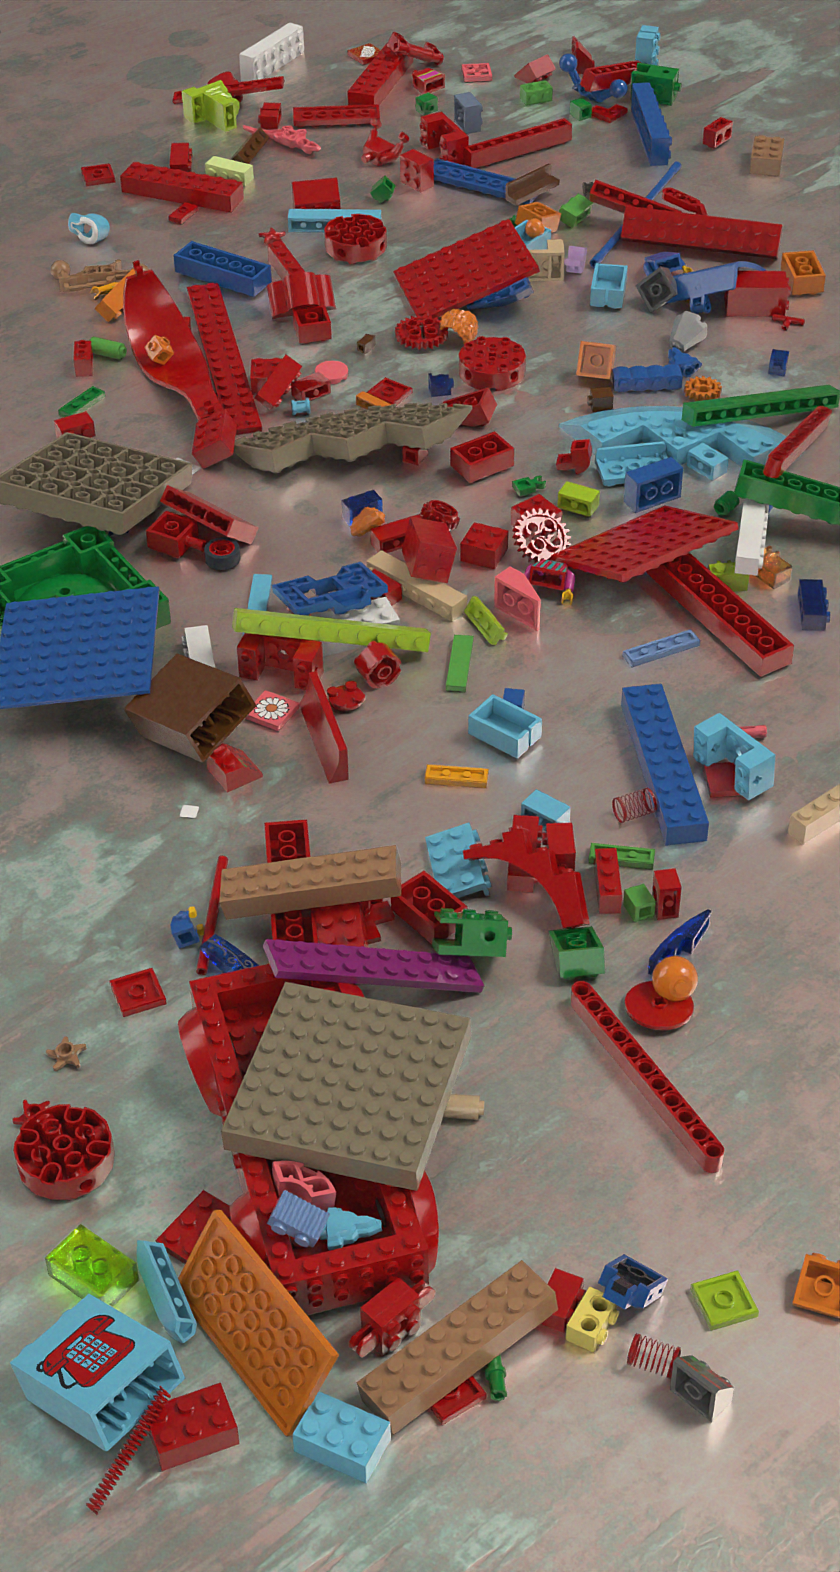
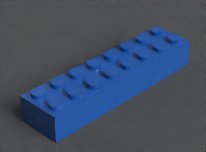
[631,83,672,166]

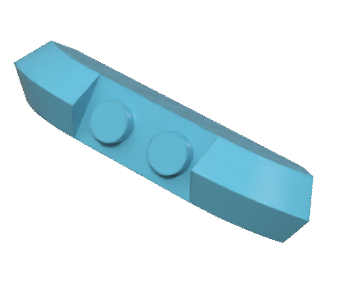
[137,1240,197,1343]

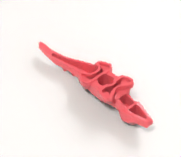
[243,125,321,155]

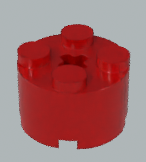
[354,641,402,689]

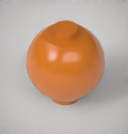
[652,956,698,1001]

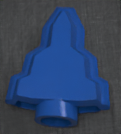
[668,347,702,377]

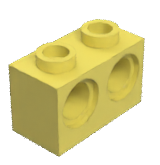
[566,1286,619,1353]

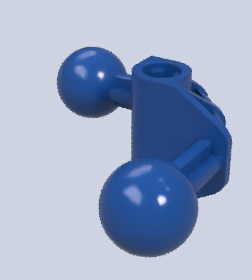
[559,54,628,103]

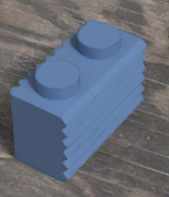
[267,1190,330,1248]

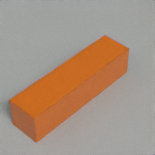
[356,391,391,409]

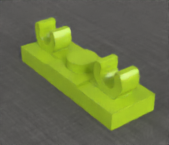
[464,596,508,645]

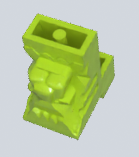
[182,80,240,132]

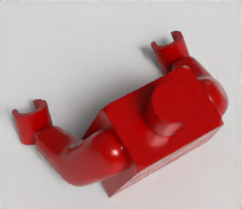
[361,118,409,166]

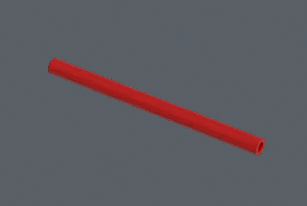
[196,855,228,975]

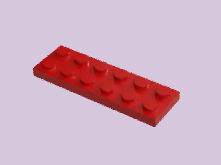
[293,104,380,127]

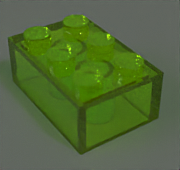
[45,1224,139,1307]

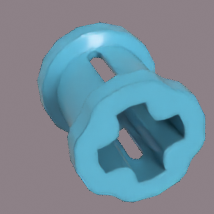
[291,398,310,415]

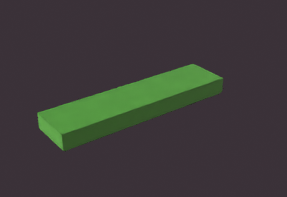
[446,634,474,692]

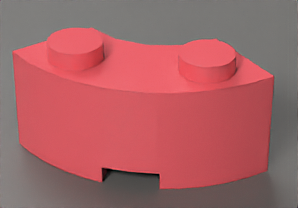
[271,1161,336,1212]

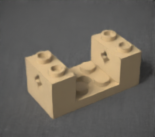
[529,239,565,281]

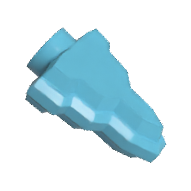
[320,1207,382,1250]

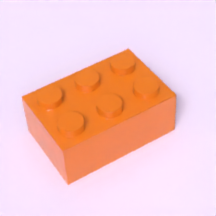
[780,250,826,295]

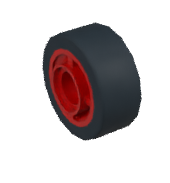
[204,537,240,570]

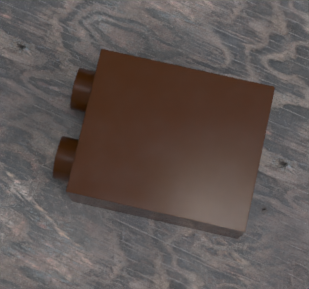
[124,653,257,763]

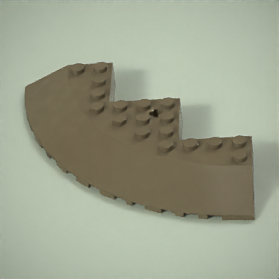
[234,403,473,473]

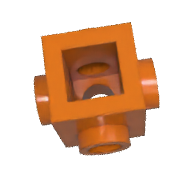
[145,335,174,365]

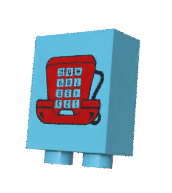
[10,1294,185,1452]

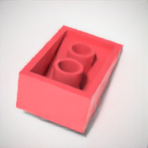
[494,566,541,631]

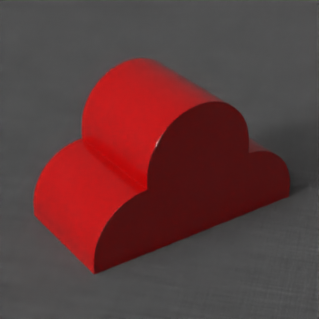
[267,272,336,319]

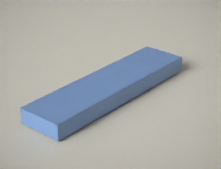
[622,629,700,667]

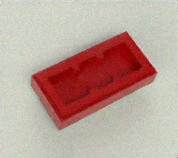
[168,202,198,224]

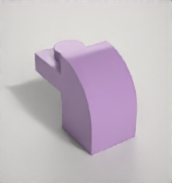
[564,246,587,273]

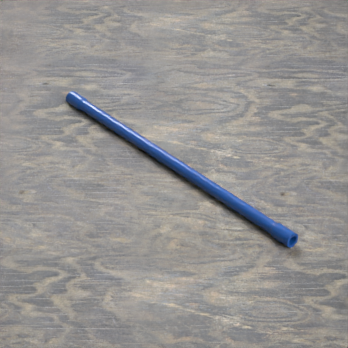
[589,161,682,268]

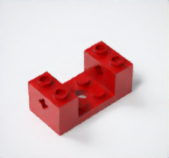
[419,111,469,165]
[237,633,324,690]

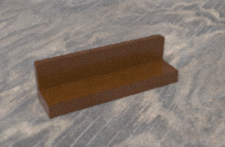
[230,127,270,164]
[505,163,560,206]

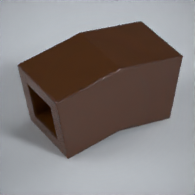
[357,334,376,354]

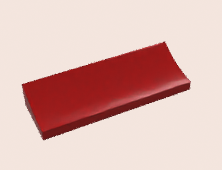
[299,671,349,784]

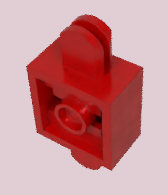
[349,1277,436,1358]

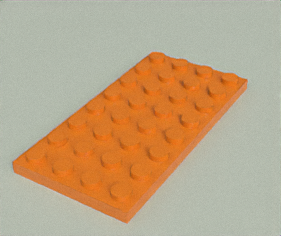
[178,1210,339,1437]

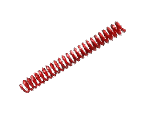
[86,1386,171,1515]

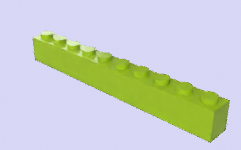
[232,608,431,652]

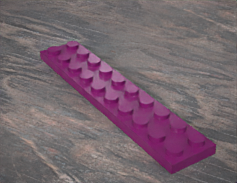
[263,939,485,993]

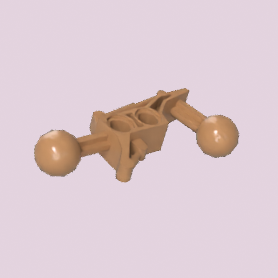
[51,259,149,292]

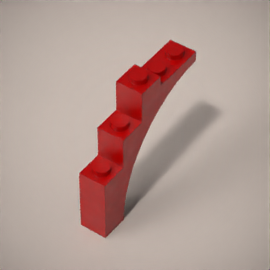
[463,826,590,929]

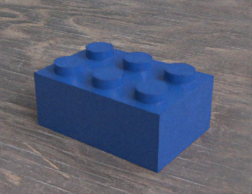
[624,457,683,513]

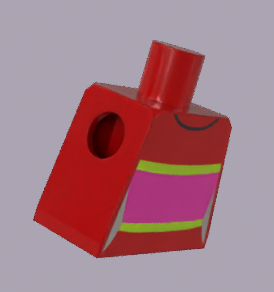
[412,68,445,94]

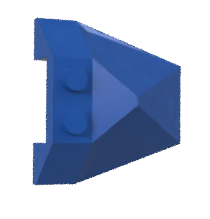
[467,277,534,310]

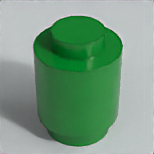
[714,491,740,515]

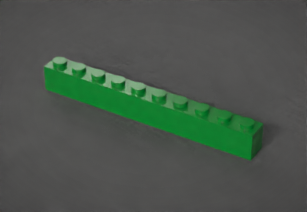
[681,385,840,427]

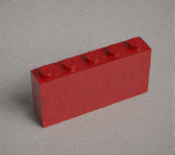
[160,485,259,544]

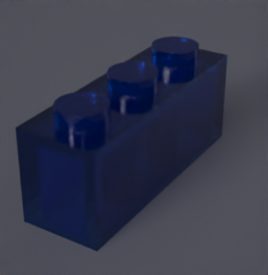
[797,579,830,631]

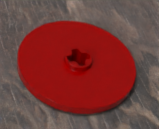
[625,981,694,1030]

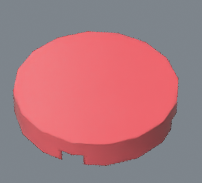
[315,361,348,384]

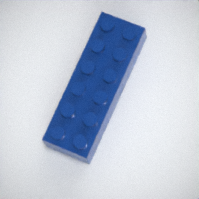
[173,241,272,297]

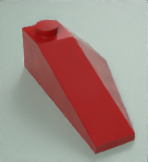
[571,36,595,74]

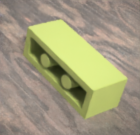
[205,156,254,187]

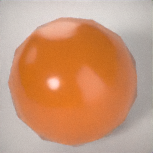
[525,218,545,238]

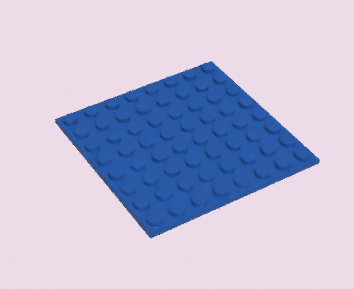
[0,586,160,709]

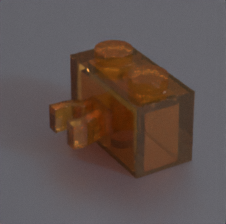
[755,546,792,589]

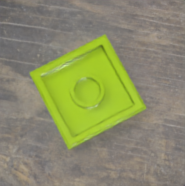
[690,1270,759,1331]

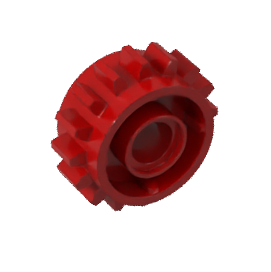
[420,500,460,531]

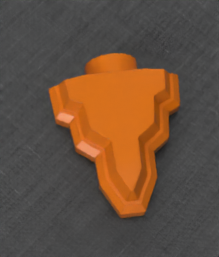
[350,507,385,537]

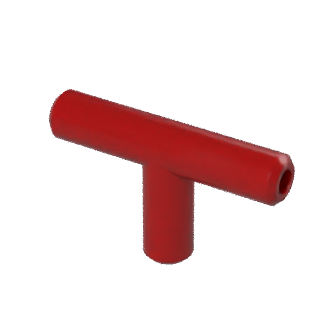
[772,314,805,331]

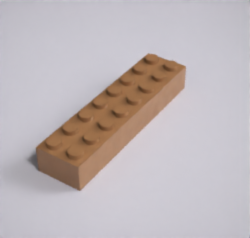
[219,845,401,920]
[356,1260,558,1435]

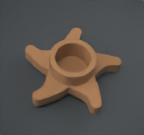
[46,1036,87,1071]

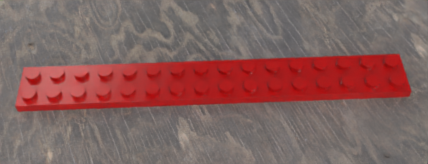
[187,283,262,435]

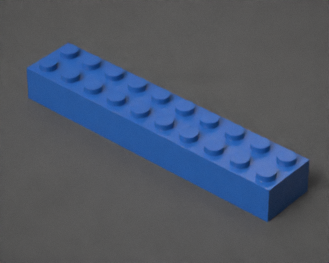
[621,684,709,846]

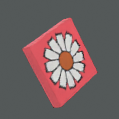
[245,690,299,731]

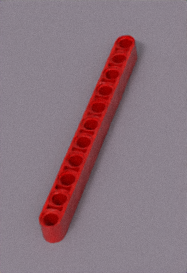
[763,406,832,478]
[571,981,724,1173]

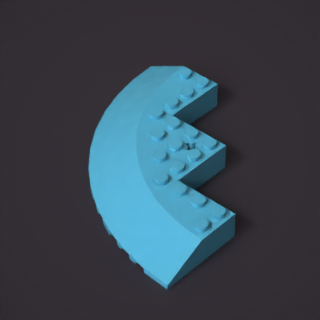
[559,406,787,467]

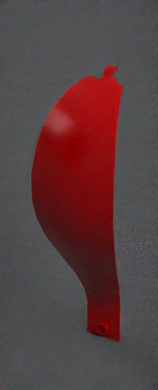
[123,260,224,421]

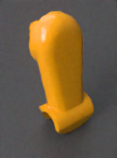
[90,282,118,300]

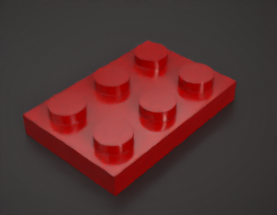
[155,1190,231,1264]

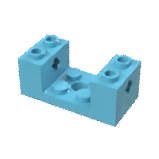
[693,713,775,800]

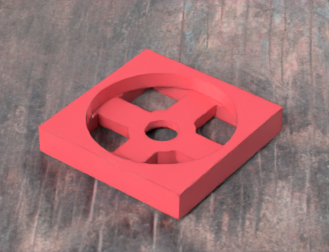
[461,63,492,82]

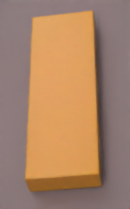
[425,764,489,788]

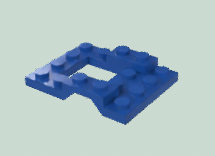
[272,562,388,616]

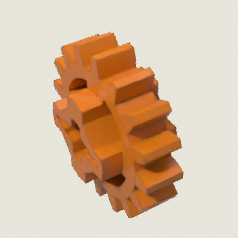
[684,376,722,401]

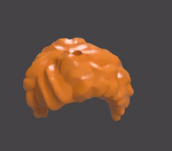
[440,309,478,344]

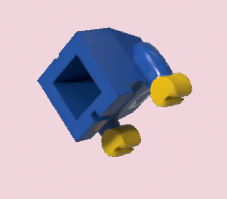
[170,906,204,949]

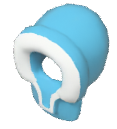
[68,213,110,245]

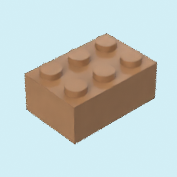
[749,135,784,176]

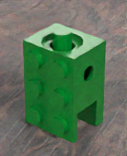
[630,63,682,106]
[432,908,512,957]

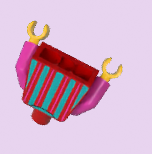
[524,559,575,605]

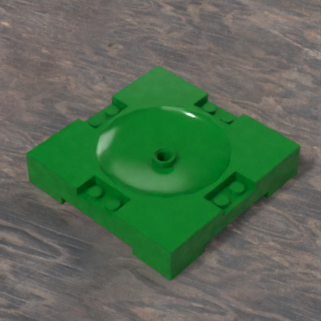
[0,526,171,636]

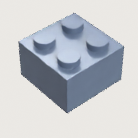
[454,92,483,134]

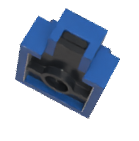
[598,1254,668,1309]

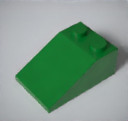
[548,926,605,979]

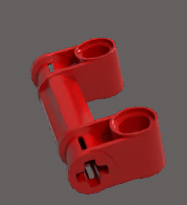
[387,32,444,66]

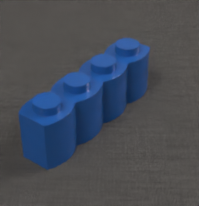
[612,364,683,392]

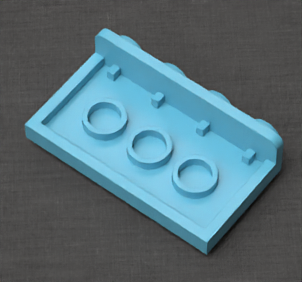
[595,441,668,486]
[425,822,492,898]

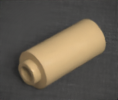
[443,1094,484,1120]

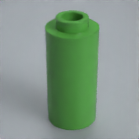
[89,336,127,360]

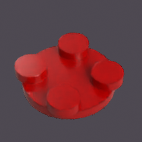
[327,681,365,711]

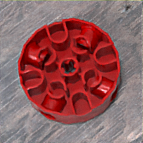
[324,214,387,264]
[459,336,526,391]
[13,1104,115,1200]

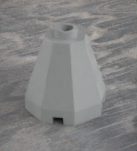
[669,311,707,352]

